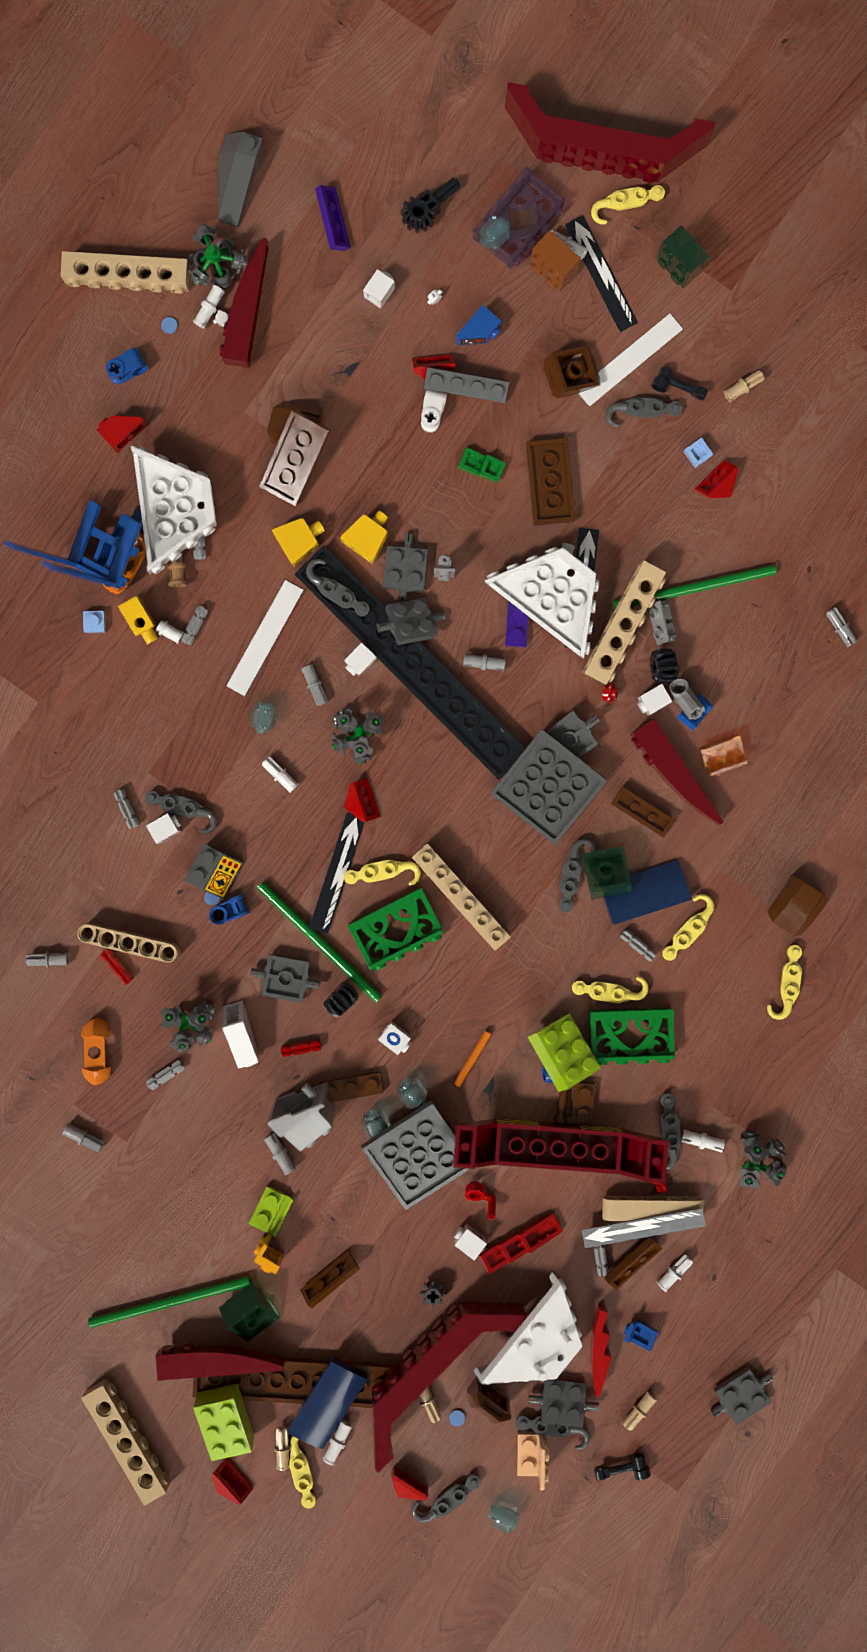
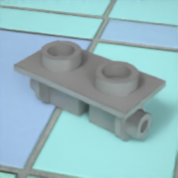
[434,554,455,581]
[649,601,676,646]

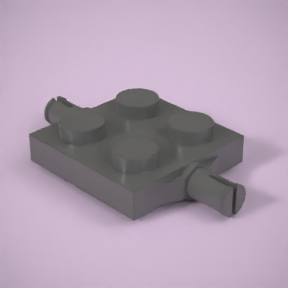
[383,533,429,603]
[377,598,446,645]
[546,710,600,758]
[250,954,321,1003]
[710,1366,774,1425]
[528,1379,599,1428]

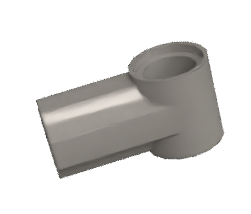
[670,678,705,720]

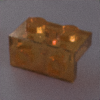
[699,734,749,777]

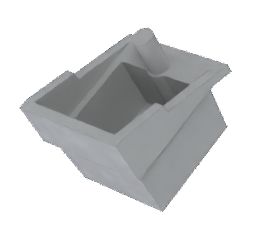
[267,1082,336,1152]

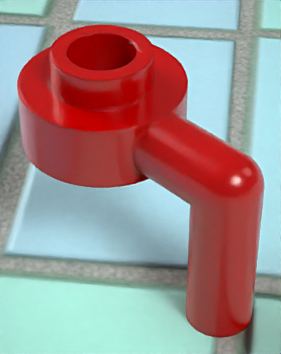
[465,1181,496,1219]

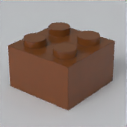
[530,230,581,292]

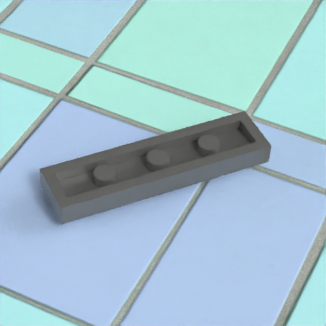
[424,366,509,403]

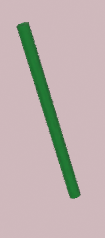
[613,565,777,610]
[257,881,382,1003]
[88,1275,251,1328]

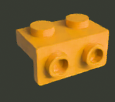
[254,1233,284,1274]

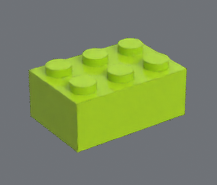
[528,1013,601,1092]
[193,1384,255,1461]

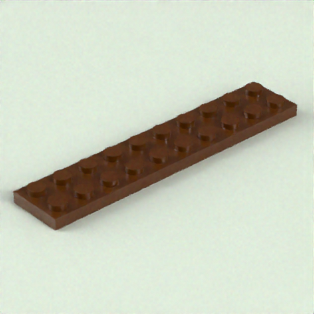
[192,1358,393,1408]

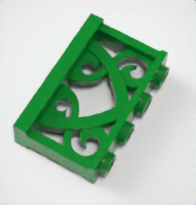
[347,887,444,971]
[588,1007,675,1065]

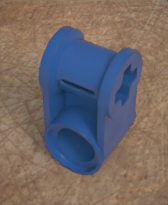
[105,348,148,384]
[209,894,251,925]

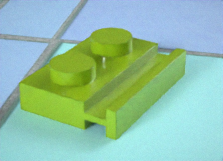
[249,1185,294,1237]

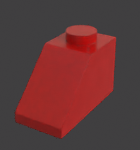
[96,416,147,453]

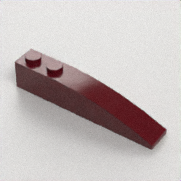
[220,238,269,368]
[631,719,724,825]
[156,1343,285,1381]

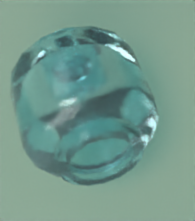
[479,217,511,250]
[249,702,277,734]
[397,1077,427,1108]
[361,1109,391,1139]
[488,1500,520,1534]

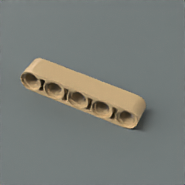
[77,923,181,962]
[602,1196,704,1221]

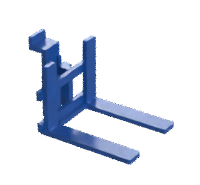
[4,500,143,589]

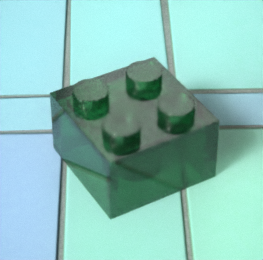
[656,225,709,288]
[582,846,632,900]

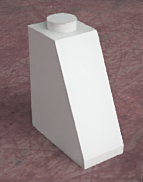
[223,1000,258,1069]

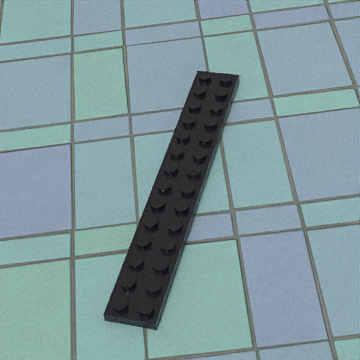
[294,545,526,780]

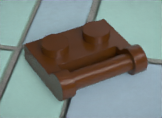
[554,1082,596,1126]

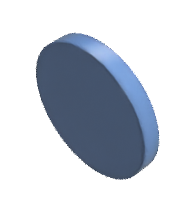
[161,317,178,334]
[204,892,220,905]
[449,1410,465,1426]

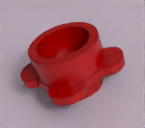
[602,682,618,704]

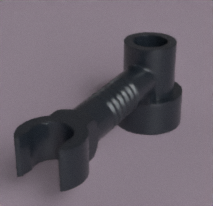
[651,367,708,401]
[594,1453,651,1481]

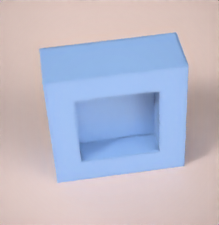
[683,438,713,468]
[83,611,106,633]

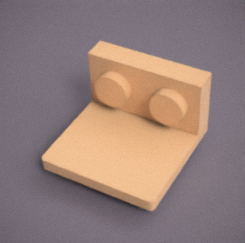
[517,1431,549,1490]

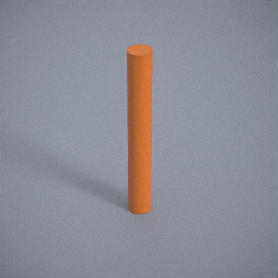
[453,1030,492,1088]

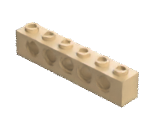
[61,251,190,294]
[582,561,666,685]
[412,843,510,951]
[81,1378,169,1506]

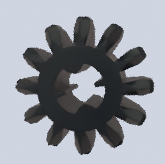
[649,648,679,684]
[324,983,359,1018]

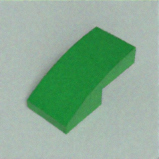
[457,447,506,483]

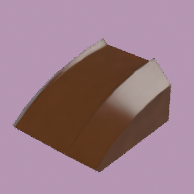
[544,346,601,399]
[267,403,324,444]
[768,876,829,936]
[467,1376,511,1423]

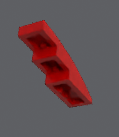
[478,1213,563,1274]
[590,1304,612,1397]

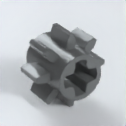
[420,1279,446,1308]

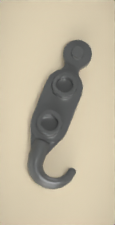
[605,397,682,427]
[306,559,370,617]
[145,791,217,834]
[558,838,596,912]
[660,1093,681,1170]
[515,1415,590,1450]
[412,1473,481,1523]

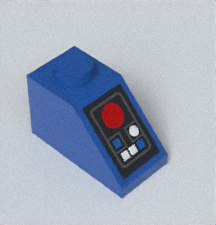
[455,305,502,345]

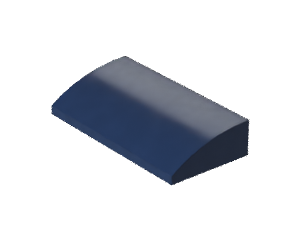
[599,860,693,925]
[287,1356,368,1449]

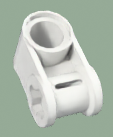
[421,389,447,432]

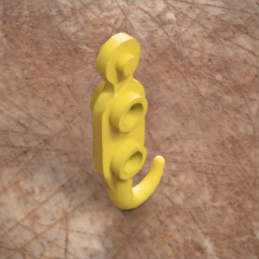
[591,185,665,224]
[344,860,421,886]
[662,894,714,961]
[767,945,802,1020]
[572,976,649,1003]
[289,1436,316,1509]

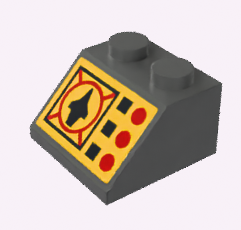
[184,843,244,899]

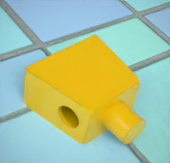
[340,511,388,564]
[272,518,325,567]
[118,596,158,645]

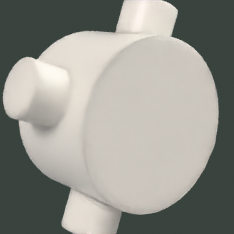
[427,289,442,305]
[213,310,229,327]

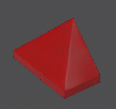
[412,354,455,380]
[695,460,738,498]
[344,778,380,823]
[212,1458,254,1505]
[391,1466,428,1501]

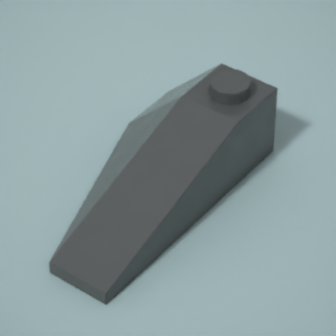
[218,132,265,227]

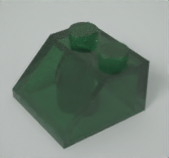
[219,1283,281,1341]

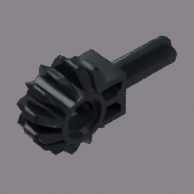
[401,177,461,233]

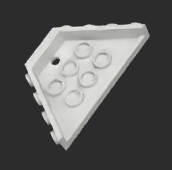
[131,446,217,575]
[485,547,599,659]
[473,1272,582,1384]

